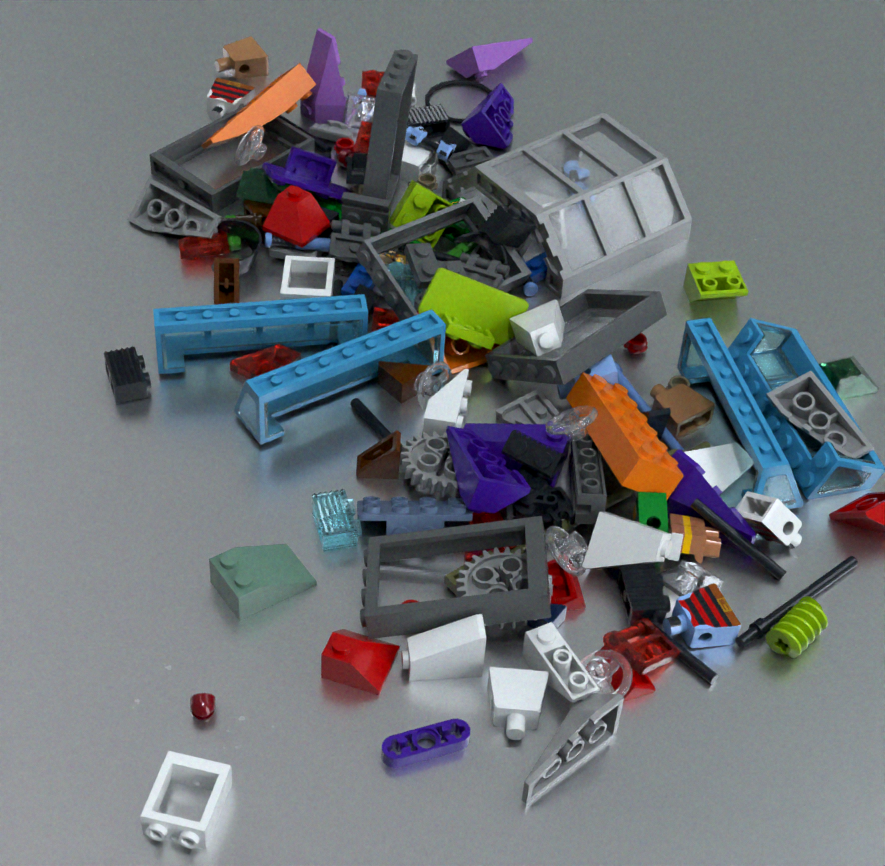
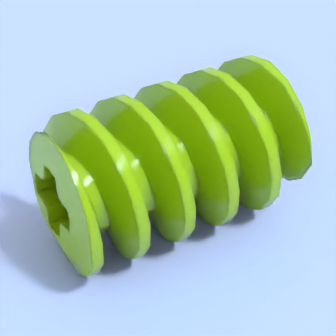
[766,596,828,658]

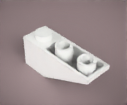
[423,369,473,436]
[522,622,599,703]

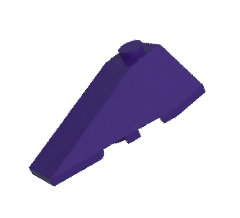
[461,83,514,149]
[463,423,571,488]
[446,426,531,513]
[667,449,757,555]

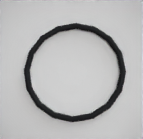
[425,80,492,123]

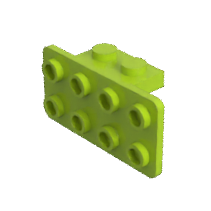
[418,268,529,350]

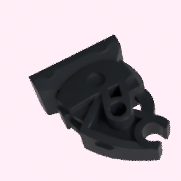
[499,465,574,529]

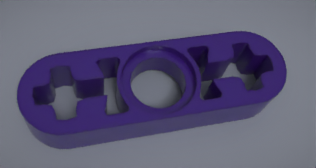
[381,719,470,768]

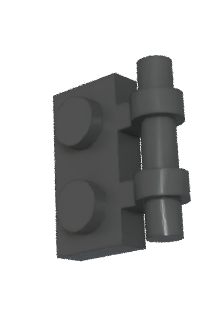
[328,219,380,263]
[460,253,510,290]

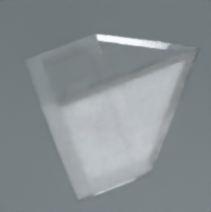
[342,91,376,130]
[659,560,724,597]

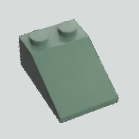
[209,544,317,621]

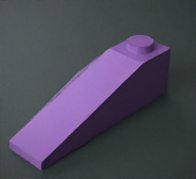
[300,28,350,124]
[446,38,533,80]

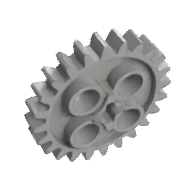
[400,431,459,498]
[456,547,553,629]

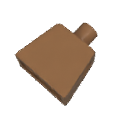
[214,36,269,79]
[650,384,715,441]

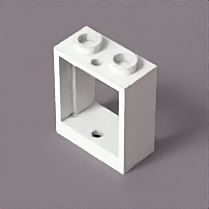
[280,255,335,300]
[140,751,232,850]

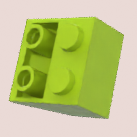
[390,180,453,248]
[683,260,748,302]

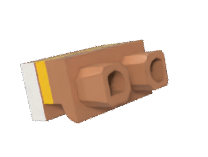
[667,513,721,564]

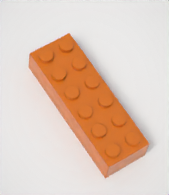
[566,372,684,499]

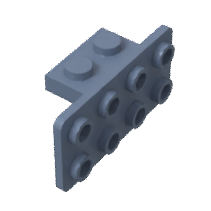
[357,496,473,535]

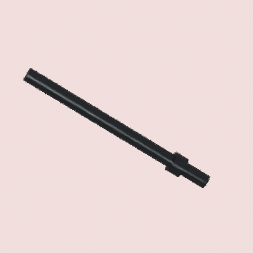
[735,556,858,648]

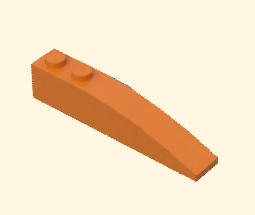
[201,63,316,149]

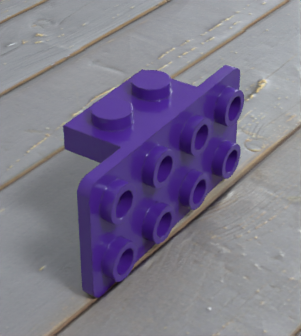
[262,146,352,204]

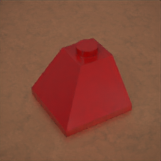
[262,185,330,248]
[829,492,885,533]
[321,629,400,695]

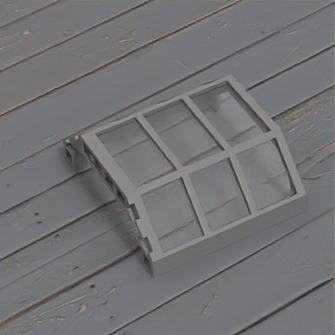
[442,112,692,299]

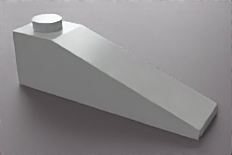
[128,178,222,239]
[766,371,874,460]
[522,693,624,804]

